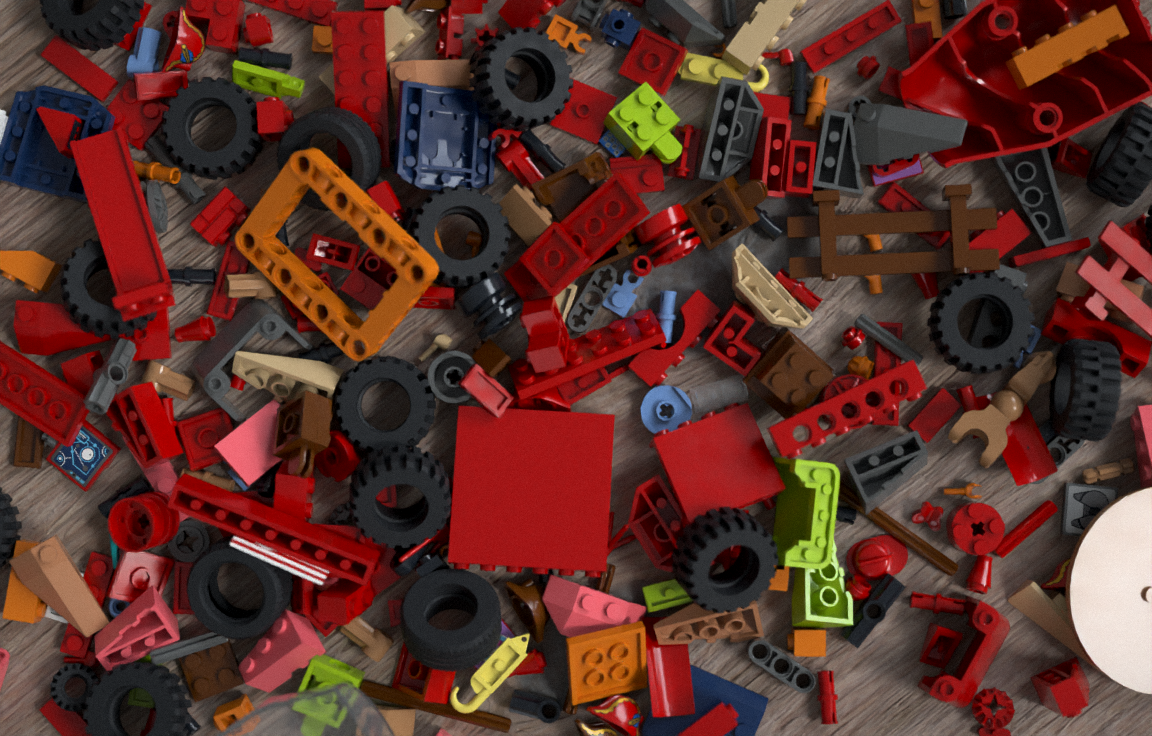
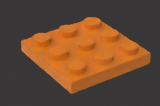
[566,621,647,705]

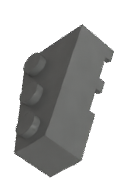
[812,109,864,199]
[844,430,928,515]

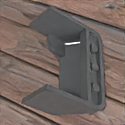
[191,298,314,421]

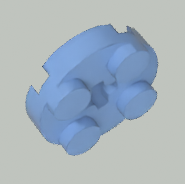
[640,385,692,434]

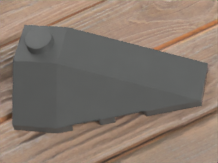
[854,103,968,165]

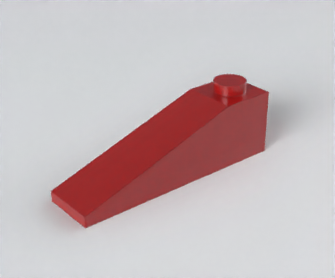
[14,300,125,356]

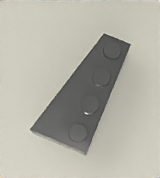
[990,147,1072,249]

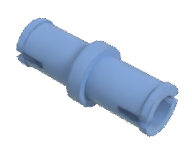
[656,291,677,344]

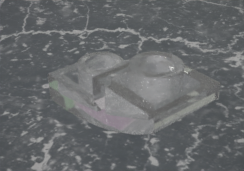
[689,374,749,413]

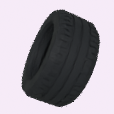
[277,107,382,211]
[186,534,293,640]

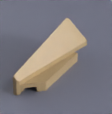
[1008,579,1107,677]

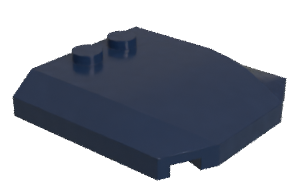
[394,81,497,191]
[0,85,116,203]
[642,664,769,736]

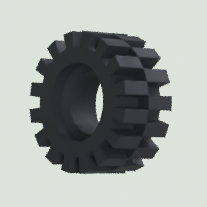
[50,663,99,712]

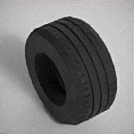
[400,569,502,672]

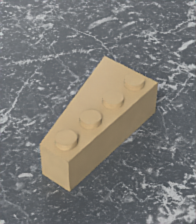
[722,0,807,75]

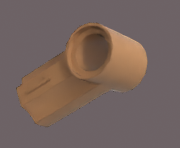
[224,271,278,299]
[140,360,196,401]
[339,615,395,662]

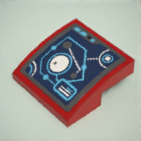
[46,419,121,492]

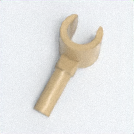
[419,334,452,362]

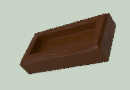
[13,416,44,469]

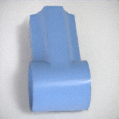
[127,27,162,78]

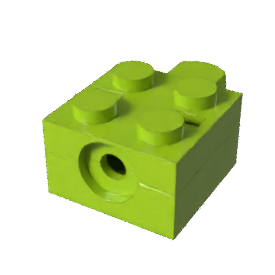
[603,82,682,164]
[292,654,366,736]

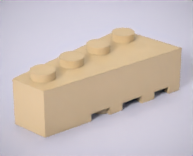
[319,5,426,95]

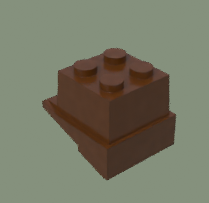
[742,327,834,419]

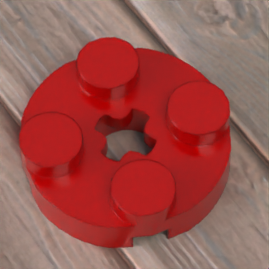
[314,429,360,482]

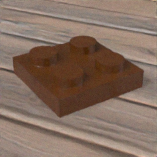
[179,638,245,702]

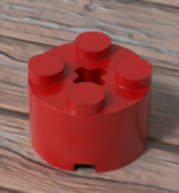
[946,502,1005,555]

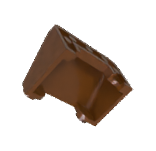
[532,152,641,278]

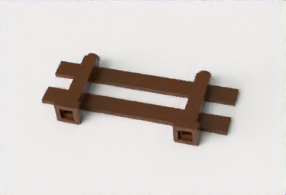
[787,184,1000,282]

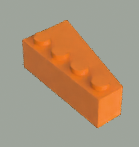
[1005,5,1129,90]

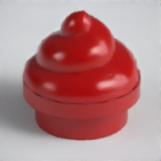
[845,575,871,601]

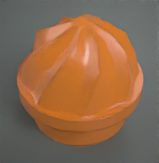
[848,356,874,380]

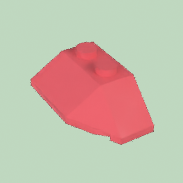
[542,574,647,637]

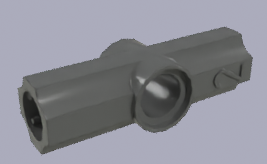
[84,337,137,414]

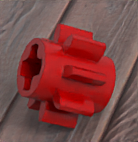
[471,24,499,51]

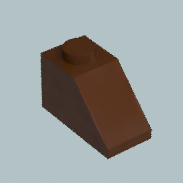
[472,338,512,379]

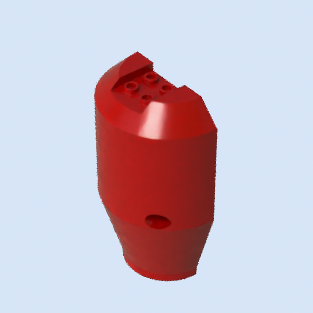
[898,0,1152,168]

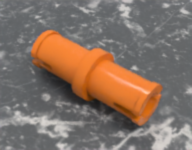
[803,75,830,130]
[133,160,181,184]

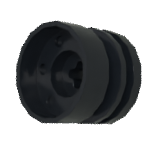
[454,272,523,340]

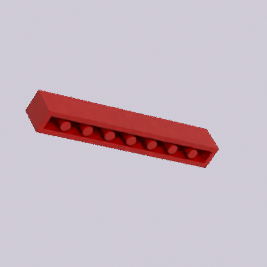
[167,473,381,586]

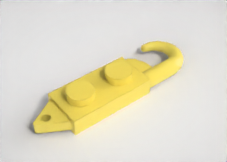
[677,53,769,92]
[450,633,530,713]

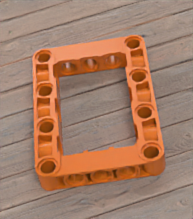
[235,148,439,361]

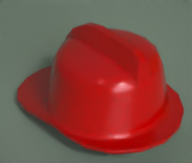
[846,535,908,581]

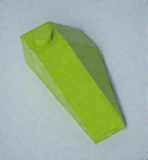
[792,540,853,628]

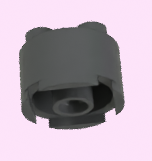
[428,351,477,404]

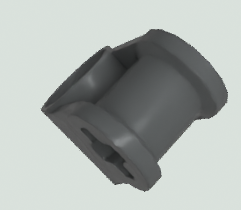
[570,0,608,32]

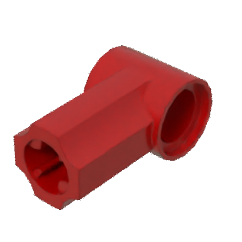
[495,138,544,191]

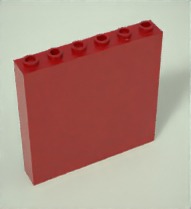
[448,406,615,577]

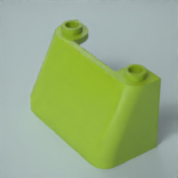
[771,457,840,569]

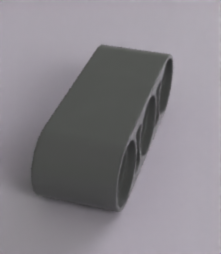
[746,638,815,693]

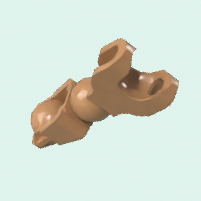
[947,351,1056,469]

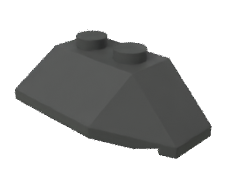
[646,0,726,48]
[698,76,764,182]

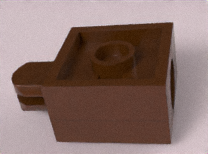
[682,176,768,251]
[272,390,333,479]

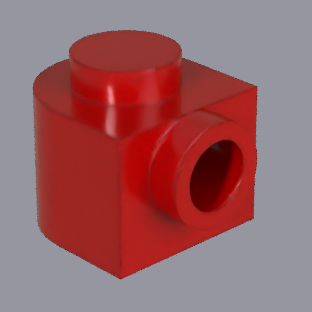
[243,13,274,47]

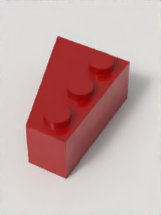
[1030,656,1090,718]

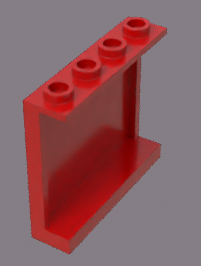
[649,403,785,527]

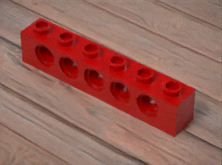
[766,360,928,460]

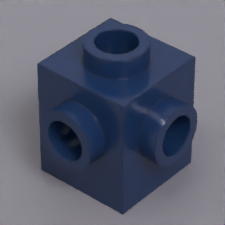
[599,8,641,51]

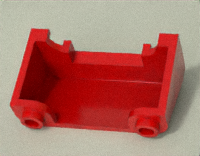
[917,595,1010,708]

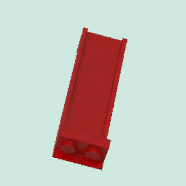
[70,126,176,321]

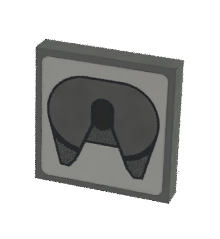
[1060,483,1118,536]

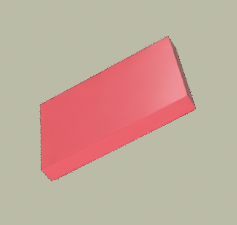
[214,399,282,487]

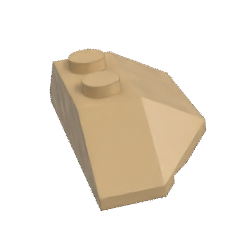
[732,243,813,329]

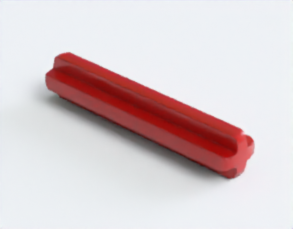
[993,500,1058,558]

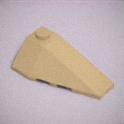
[232,351,344,410]

